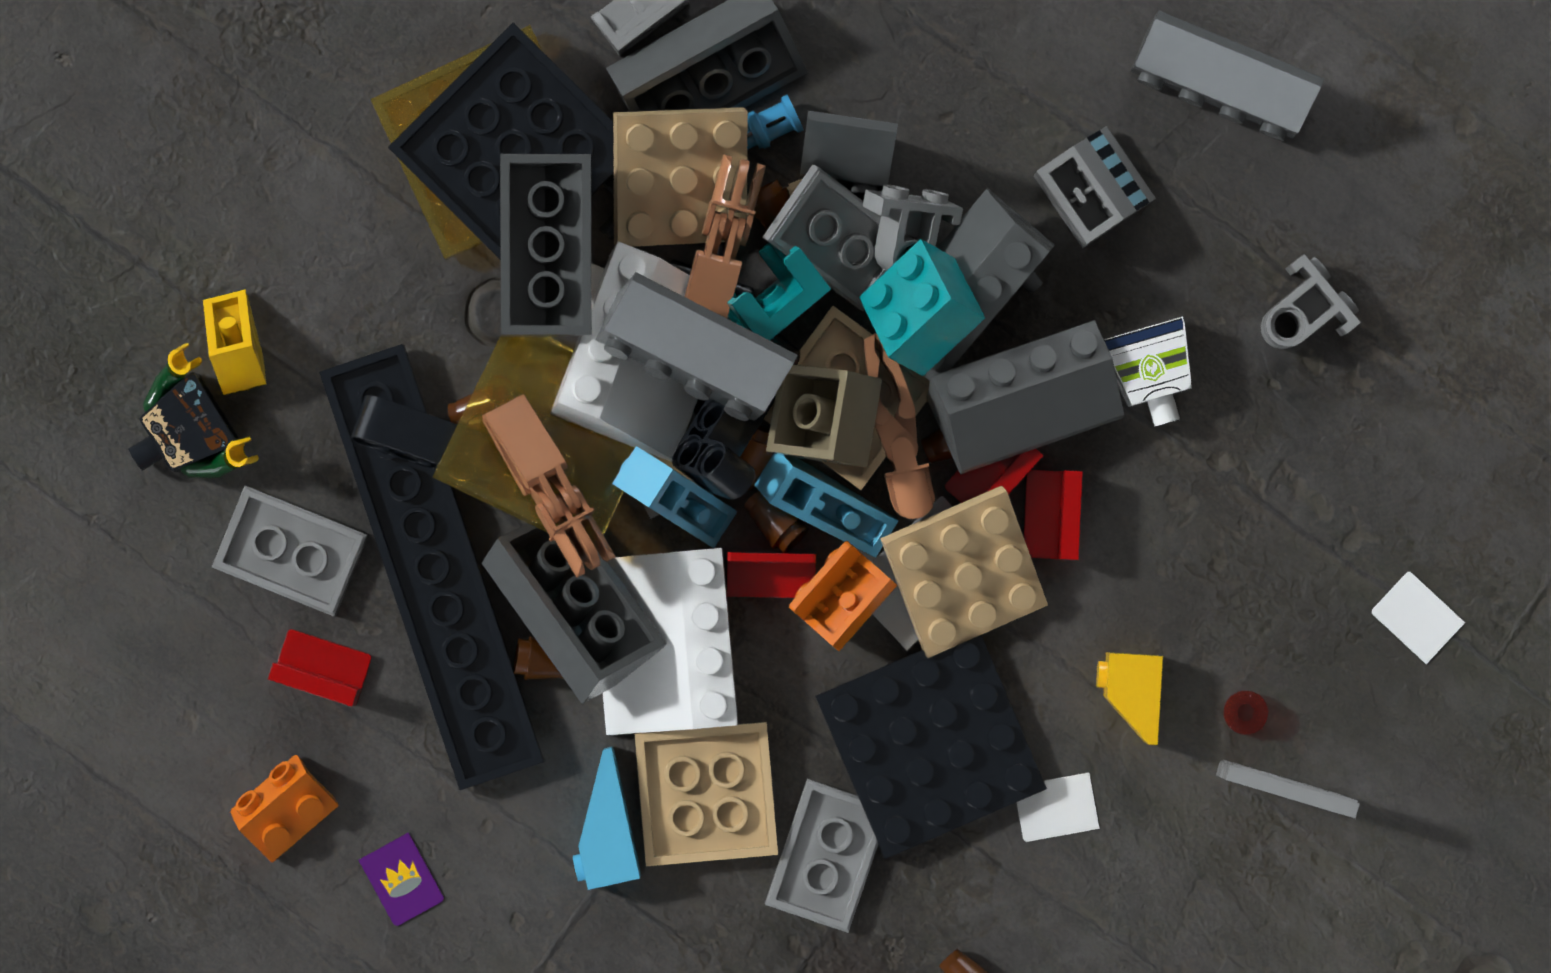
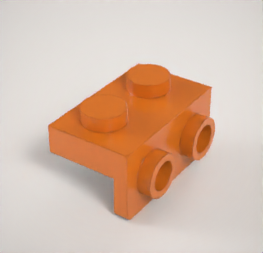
[789,541,897,651]
[230,755,339,863]

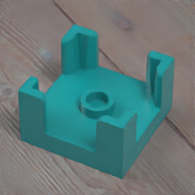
[727,243,831,340]

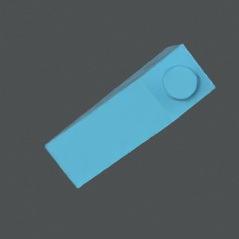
[612,446,737,548]
[754,453,898,558]
[573,746,641,890]

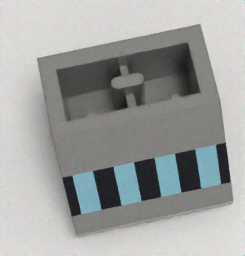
[1033,126,1156,248]

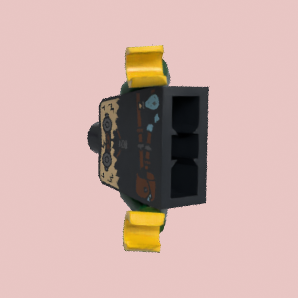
[128,343,259,478]

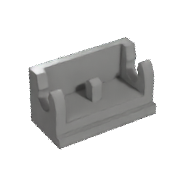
[591,0,690,56]

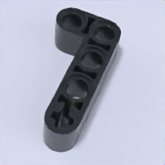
[672,333,800,499]

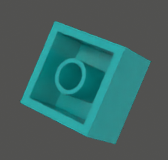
[859,239,985,376]

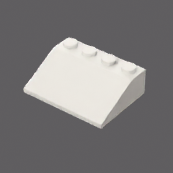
[550,241,698,462]
[603,548,738,735]

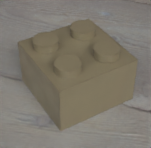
[766,365,882,467]

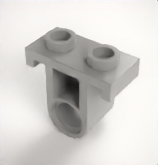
[863,185,963,271]
[1261,254,1361,349]

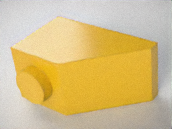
[203,289,266,395]
[1096,652,1163,745]

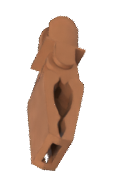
[684,154,766,318]
[863,334,935,519]
[482,394,616,578]

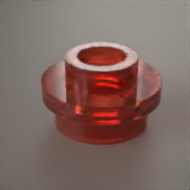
[1223,690,1268,735]

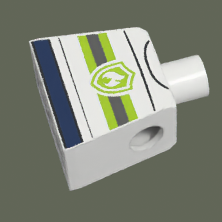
[1104,317,1191,426]

